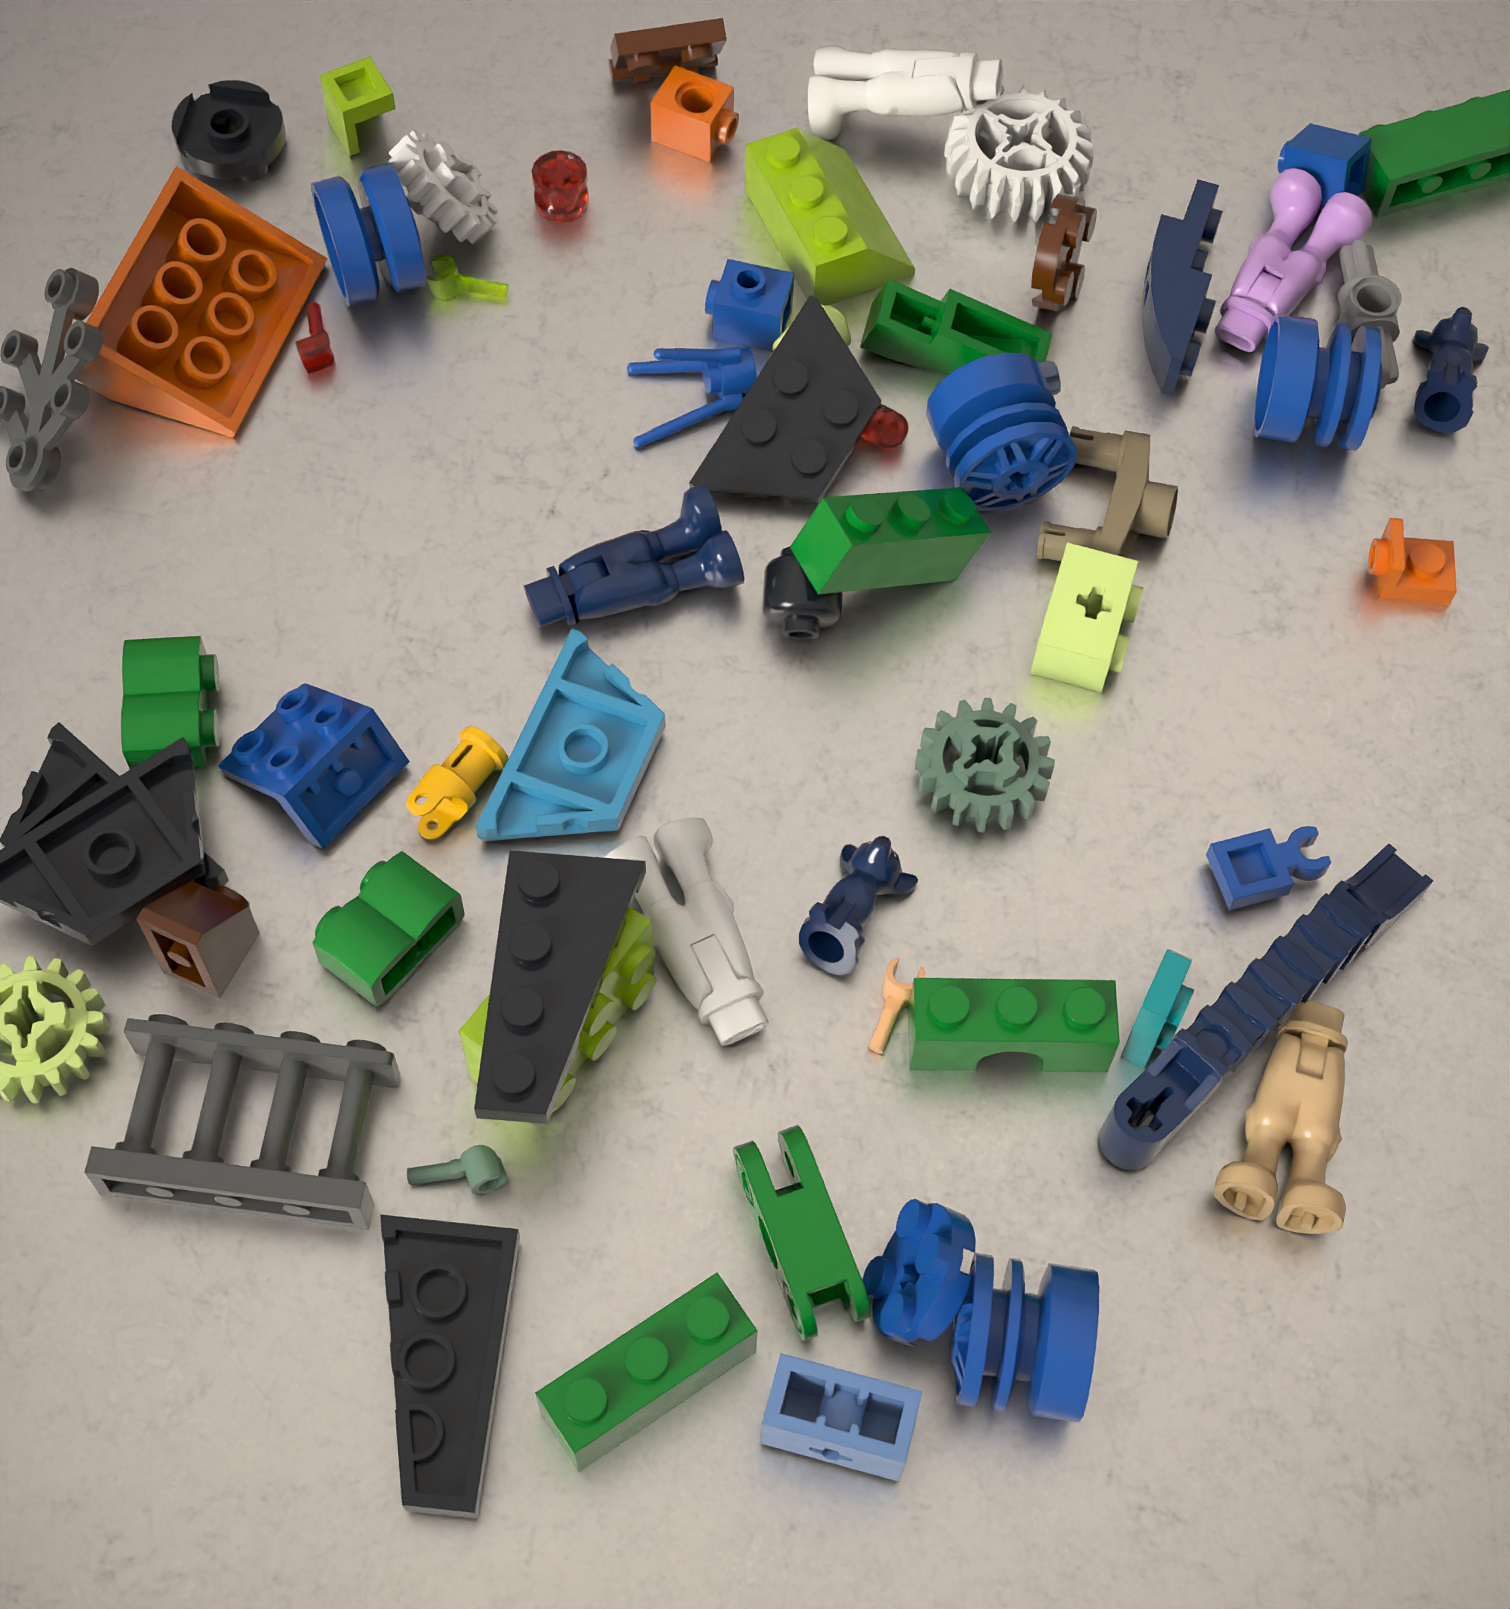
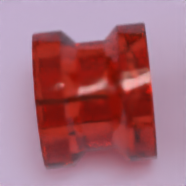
[531,150,589,223]

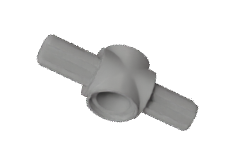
[1338,239,1402,389]

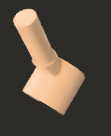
[868,958,925,1054]

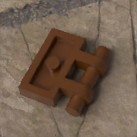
[609,18,727,84]

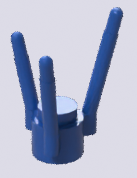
[627,346,757,448]

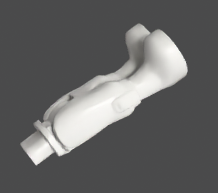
[808,45,1003,141]
[604,817,769,1046]

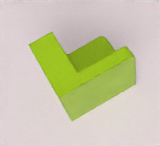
[319,56,396,157]

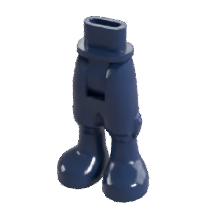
[523,483,745,627]

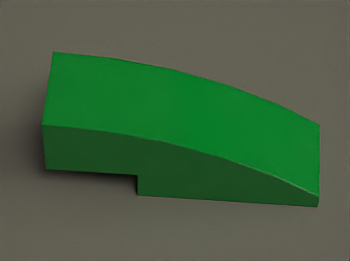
[860,279,1052,375]

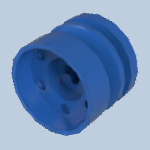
[1254,314,1382,451]
[926,353,1077,511]
[950,1253,1099,1423]

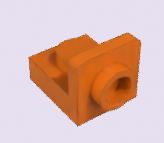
[1368,518,1457,604]

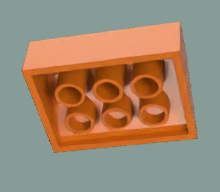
[76,166,328,438]

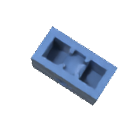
[760,1353,923,1481]

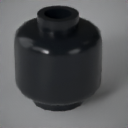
[762,546,843,640]

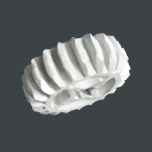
[944,85,1094,223]

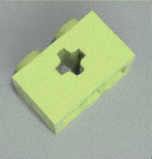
[1030,542,1143,693]

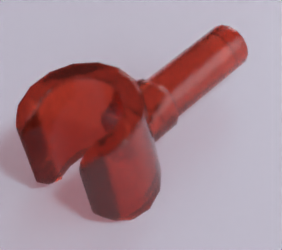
[295,302,335,374]

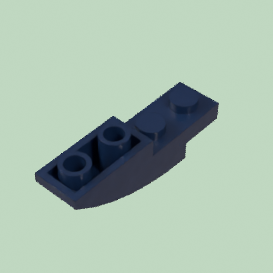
[1142,179,1223,396]

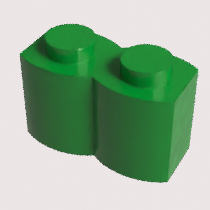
[121,636,219,769]
[312,851,465,1007]

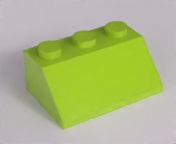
[745,128,915,305]

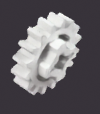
[388,130,498,244]

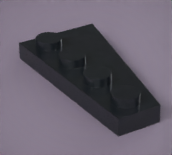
[474,850,646,1124]
[380,1214,520,1519]

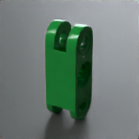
[733,1125,871,1341]

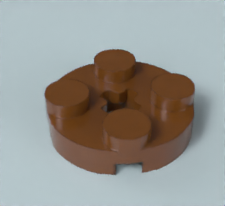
[1031,192,1097,312]

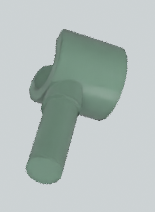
[407,1145,508,1194]

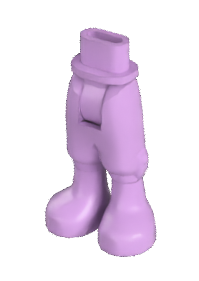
[1215,168,1373,352]

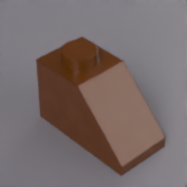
[136,881,260,998]

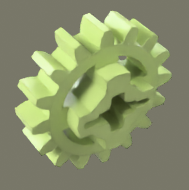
[0,956,110,1103]

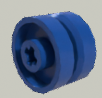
[311,162,427,307]

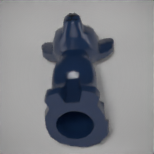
[1414,307,1489,433]
[799,836,918,975]

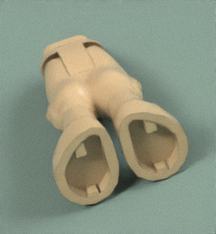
[1214,1000,1348,1234]

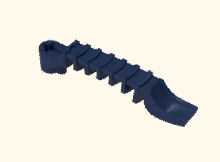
[1099,844,1433,1170]

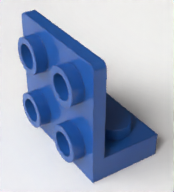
[218,683,410,849]

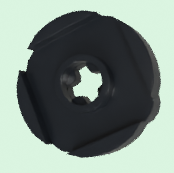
[171,80,286,182]

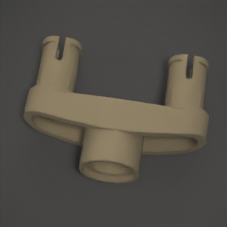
[1037,426,1178,561]

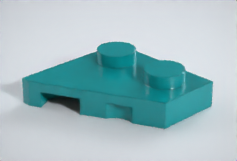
[1120,949,1194,1068]

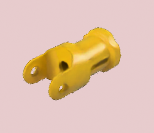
[406,726,509,840]

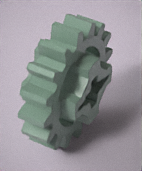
[915,698,1055,832]

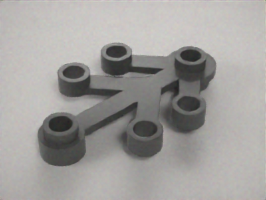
[0,268,103,492]

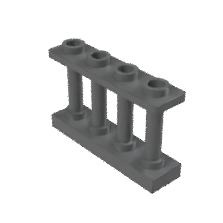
[84,1014,400,1230]

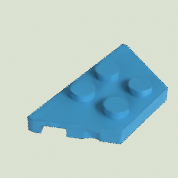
[476,629,666,841]

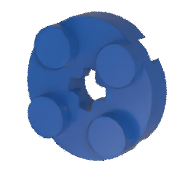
[862,1199,976,1347]

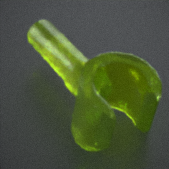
[426,255,509,302]

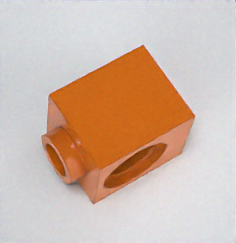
[651,65,739,163]

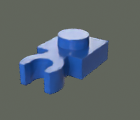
[1206,826,1332,910]

